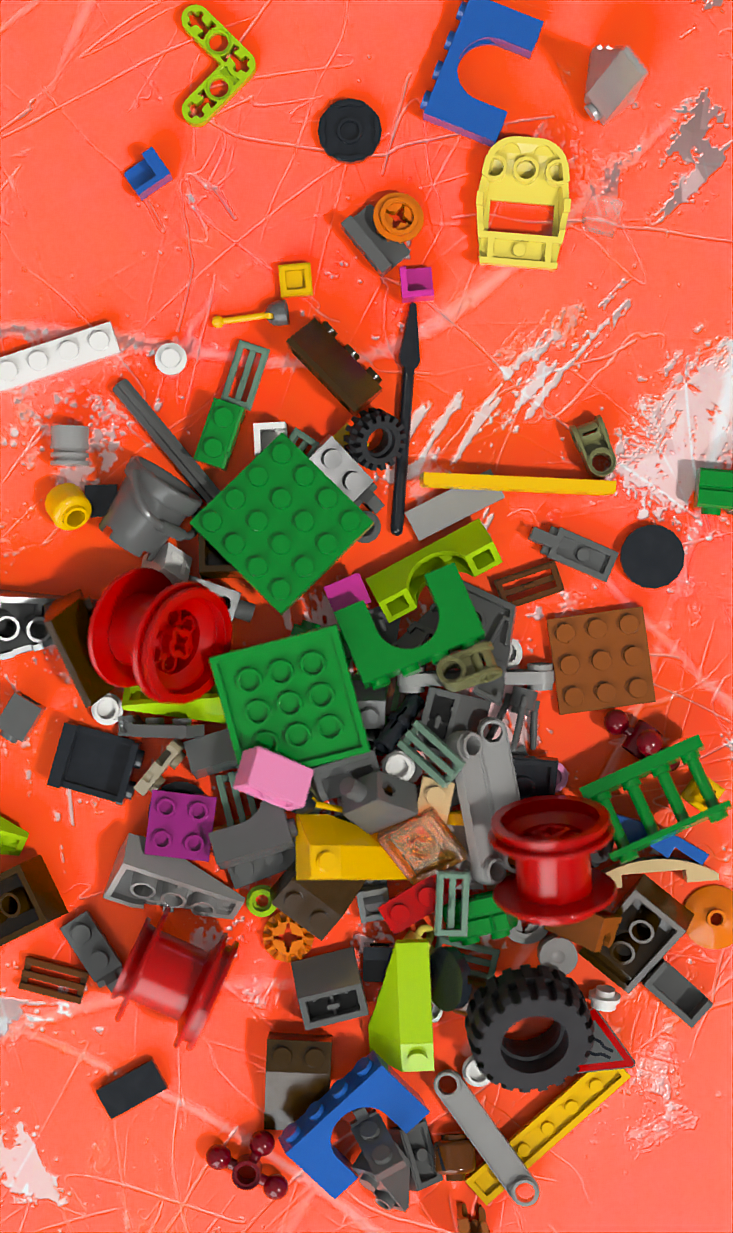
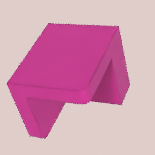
[399,266,435,303]
[323,573,371,612]

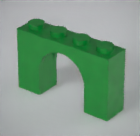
[334,562,485,690]

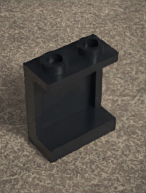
[47,721,145,806]

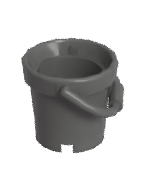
[98,456,203,562]

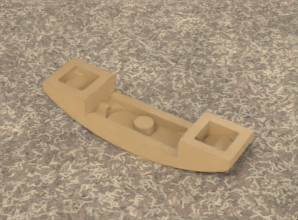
[601,856,719,888]

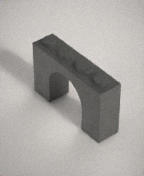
[183,728,298,870]

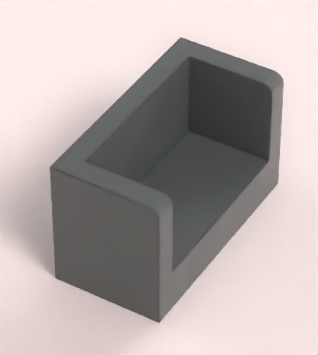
[641,957,713,1028]

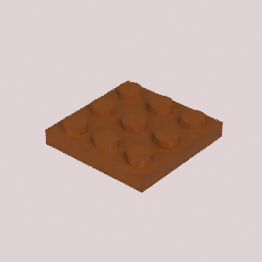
[546,606,656,715]

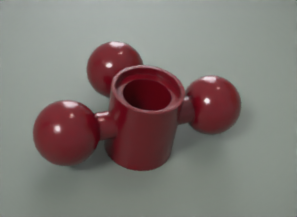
[603,709,681,772]
[206,1130,289,1200]

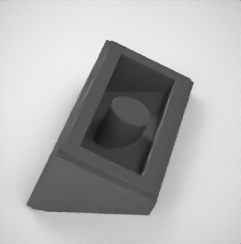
[388,1118,444,1192]

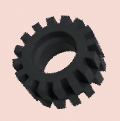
[343,408,407,471]

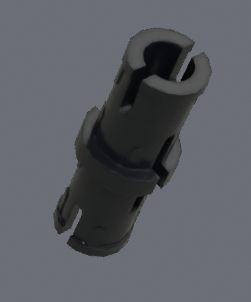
[374,693,425,754]

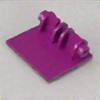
[144,789,217,862]

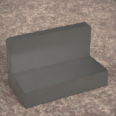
[341,204,410,277]

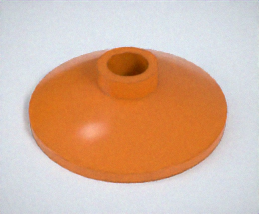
[684,885,733,949]

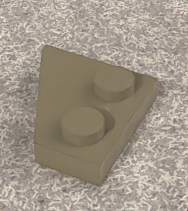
[133,739,187,796]

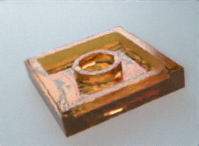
[377,806,468,885]

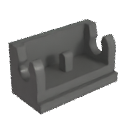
[311,748,381,802]

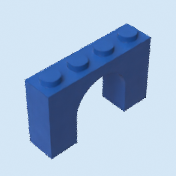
[420,0,544,147]
[278,1050,430,1199]

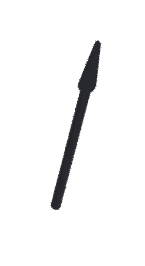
[390,303,420,536]

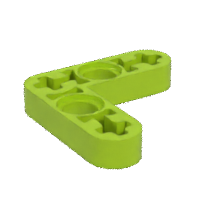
[181,4,257,127]

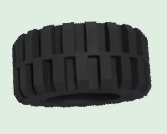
[465,964,595,1093]

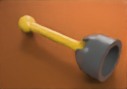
[212,299,290,328]

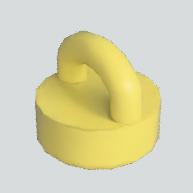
[403,924,435,954]

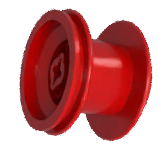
[88,567,232,704]
[488,795,618,926]
[110,906,240,1051]

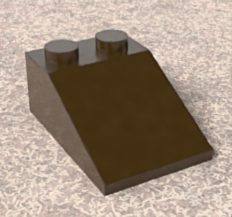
[0,855,69,946]
[270,859,366,941]
[579,874,694,994]
[264,1032,333,1130]

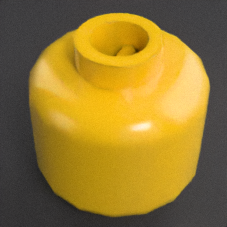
[45,483,92,531]

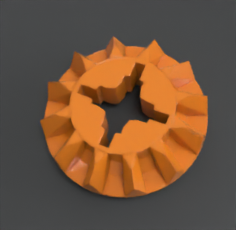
[372,192,424,244]
[262,912,314,963]

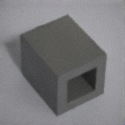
[0,691,46,744]

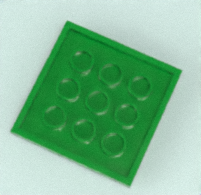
[189,432,374,616]
[209,624,371,768]

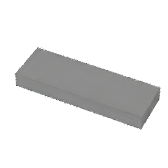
[405,469,505,541]

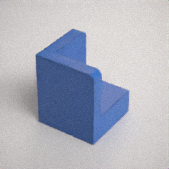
[124,147,173,201]

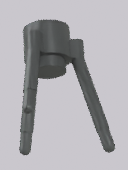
[486,686,540,752]

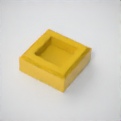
[278,262,313,299]
[680,777,725,812]

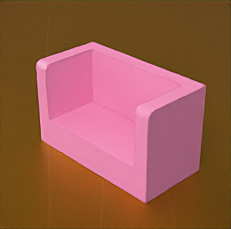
[233,746,314,811]

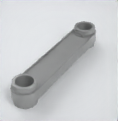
[397,662,554,693]
[477,716,520,873]
[446,730,506,885]
[433,1069,540,1207]

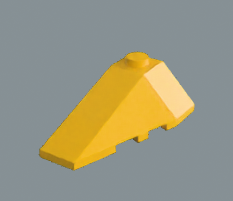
[295,814,418,880]

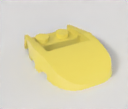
[476,136,571,272]

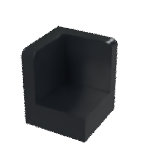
[363,942,395,982]

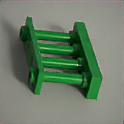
[579,734,733,864]

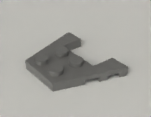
[391,581,517,706]

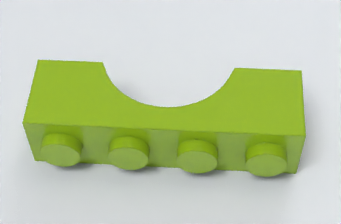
[365,518,503,623]

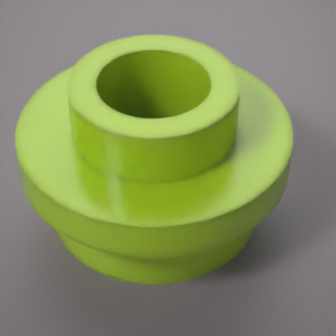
[246,884,277,917]

